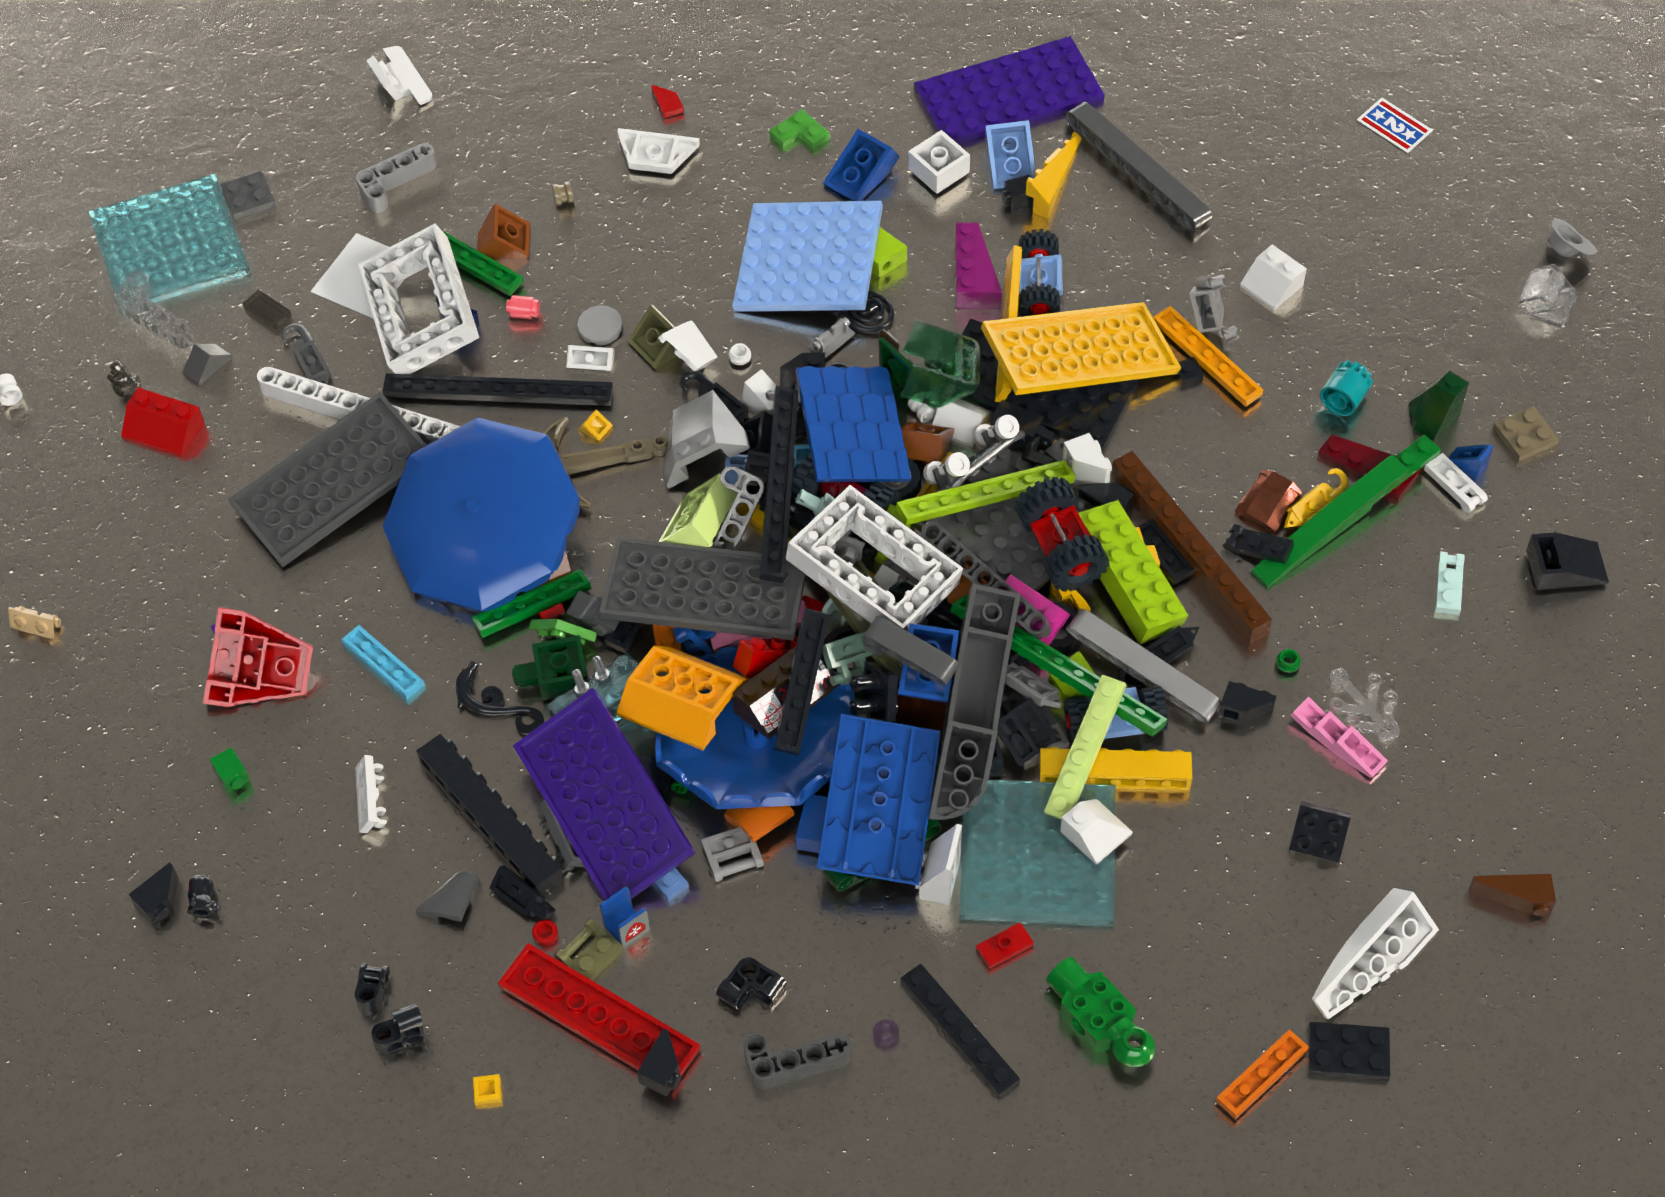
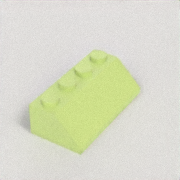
[659,473,737,547]

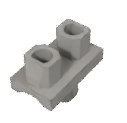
[831,530,865,565]

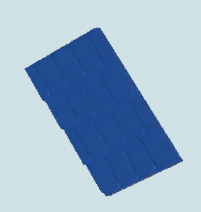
[795,366,911,482]
[817,714,941,886]

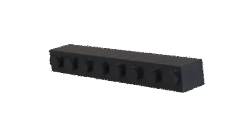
[416,733,563,895]

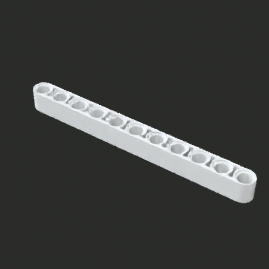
[257,367,461,445]

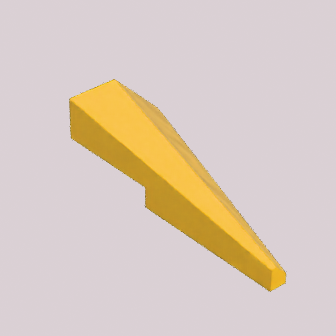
[1026,132,1081,219]

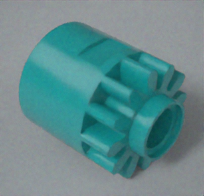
[1319,360,1374,416]

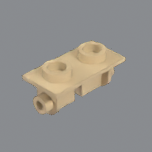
[8,606,61,639]

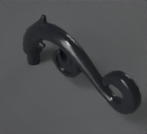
[455,661,544,736]

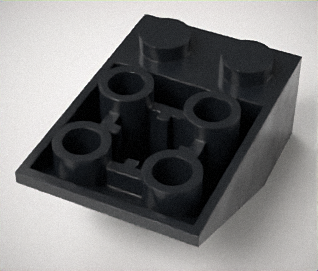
[1526,532,1609,590]

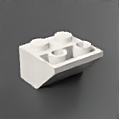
[1062,433,1112,489]

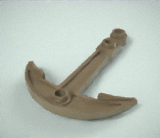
[543,417,669,509]

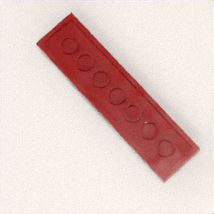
[498,943,701,1090]

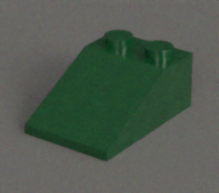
[879,337,931,409]

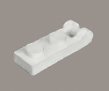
[1424,453,1488,513]

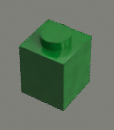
[209,747,250,793]

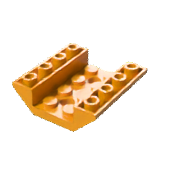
[617,646,751,751]

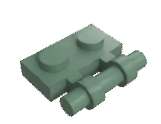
[822,631,873,686]

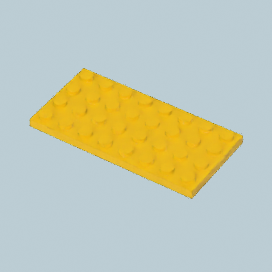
[981,302,1181,395]

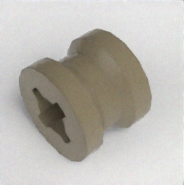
[552,181,574,206]

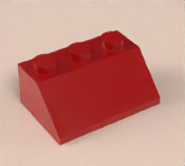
[121,387,204,458]

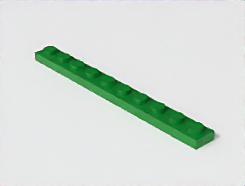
[951,595,1167,737]

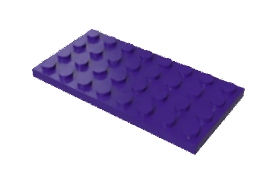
[914,36,1105,144]
[513,688,696,900]

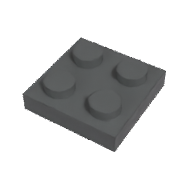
[220,171,276,220]

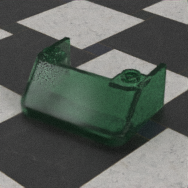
[901,320,980,409]

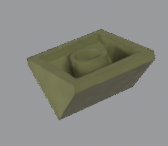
[627,305,677,369]

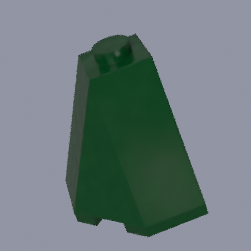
[1408,370,1469,442]

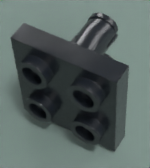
[850,661,899,723]
[1289,801,1352,863]

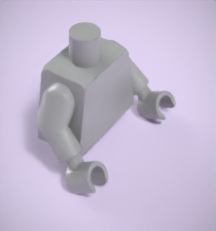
[1189,274,1240,343]

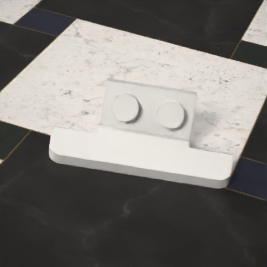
[366,46,432,105]

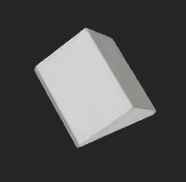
[932,396,992,448]

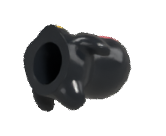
[187,874,220,918]

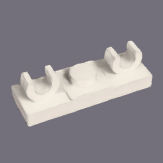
[355,755,387,833]

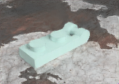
[1435,551,1465,615]

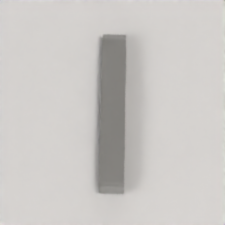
[1066,609,1221,723]

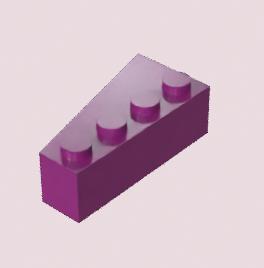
[955,222,1002,309]

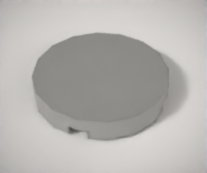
[577,305,623,346]

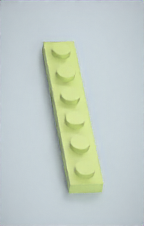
[1044,675,1127,820]

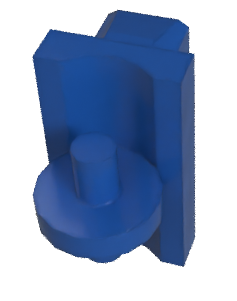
[673,627,716,655]

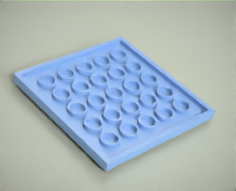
[732,201,883,312]

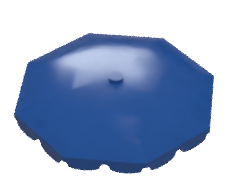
[382,417,580,612]
[655,646,855,809]

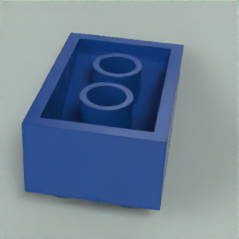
[823,129,900,201]
[898,623,959,703]

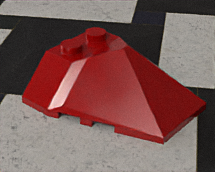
[203,607,313,707]

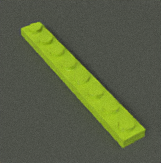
[896,460,1076,525]

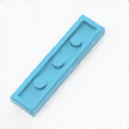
[341,625,425,700]

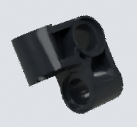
[716,957,787,1010]
[371,1003,425,1055]

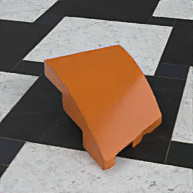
[724,806,794,843]

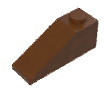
[1469,874,1556,916]

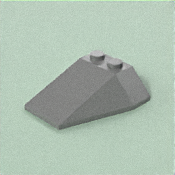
[663,390,750,488]

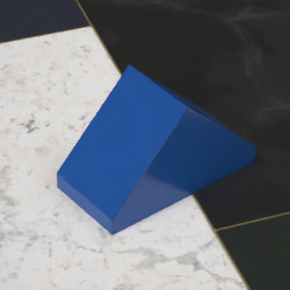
[1448,444,1493,482]

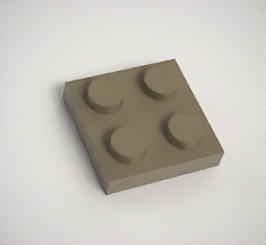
[1493,406,1560,462]

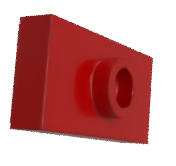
[976,922,1034,970]

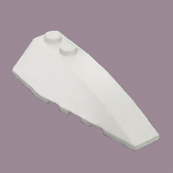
[1312,888,1439,1019]

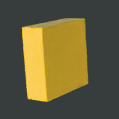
[473,1074,502,1105]

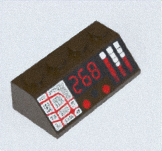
[732,646,840,739]

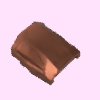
[1235,470,1302,535]

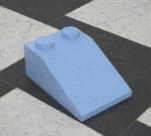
[985,120,1036,190]

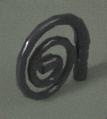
[832,291,894,334]

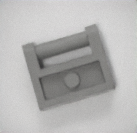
[701,827,764,882]

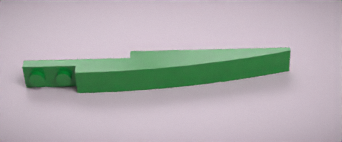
[1251,434,1441,588]

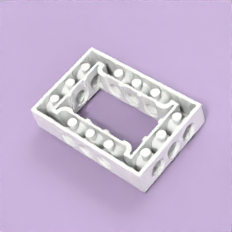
[358,224,479,374]
[785,485,963,632]

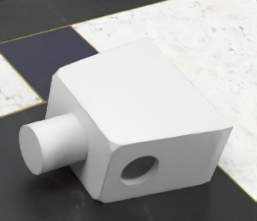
[742,369,776,415]

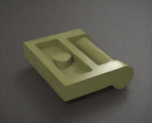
[554,918,624,981]

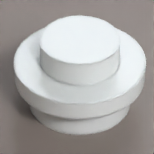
[728,343,751,365]

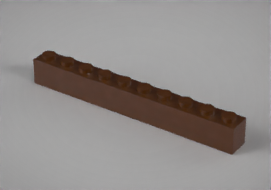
[1111,451,1272,645]

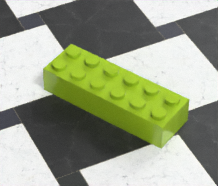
[1078,500,1188,645]

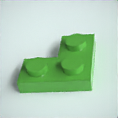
[769,109,830,149]
[529,619,597,645]

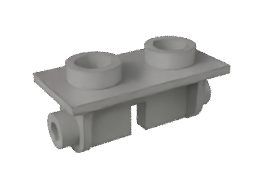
[807,317,855,358]

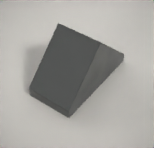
[183,344,232,386]

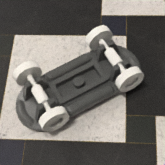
[923,415,1025,492]

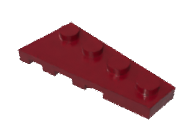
[1318,435,1424,501]

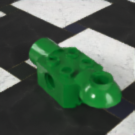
[1046,957,1156,1067]

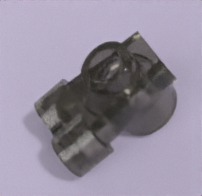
[107,359,141,397]

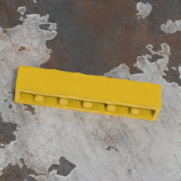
[1039,747,1192,791]

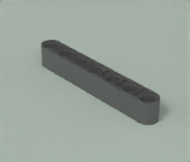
[921,521,1052,639]

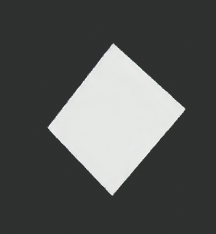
[310,233,404,319]

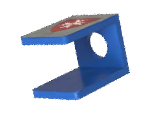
[599,887,650,948]

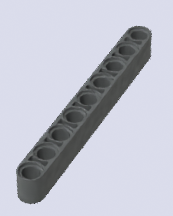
[1066,101,1212,231]

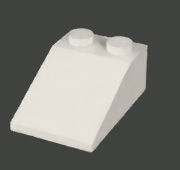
[916,824,962,905]

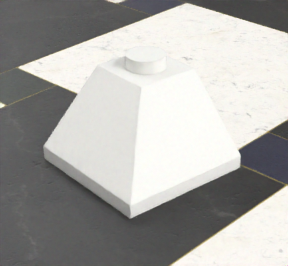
[1060,799,1133,865]

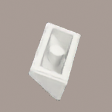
[566,345,615,371]

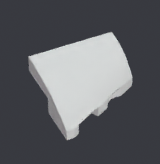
[658,320,717,371]

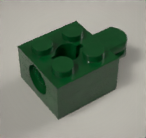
[512,635,590,700]

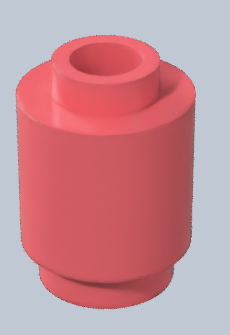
[506,295,540,320]

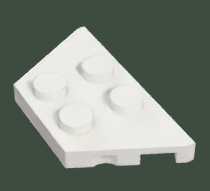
[618,128,700,174]

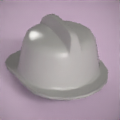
[1548,219,1596,257]

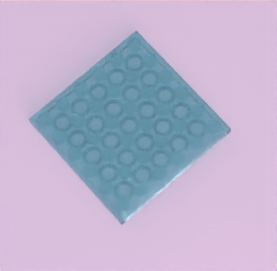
[88,174,251,312]
[959,780,1116,926]

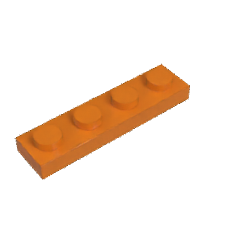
[1216,1029,1309,1120]

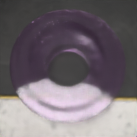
[873,1019,899,1046]

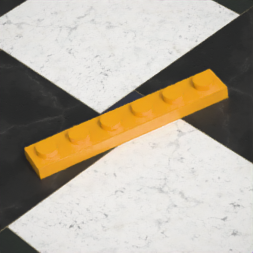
[1153,306,1263,407]

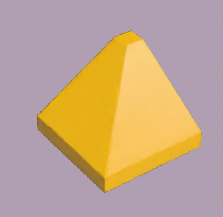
[578,410,613,441]

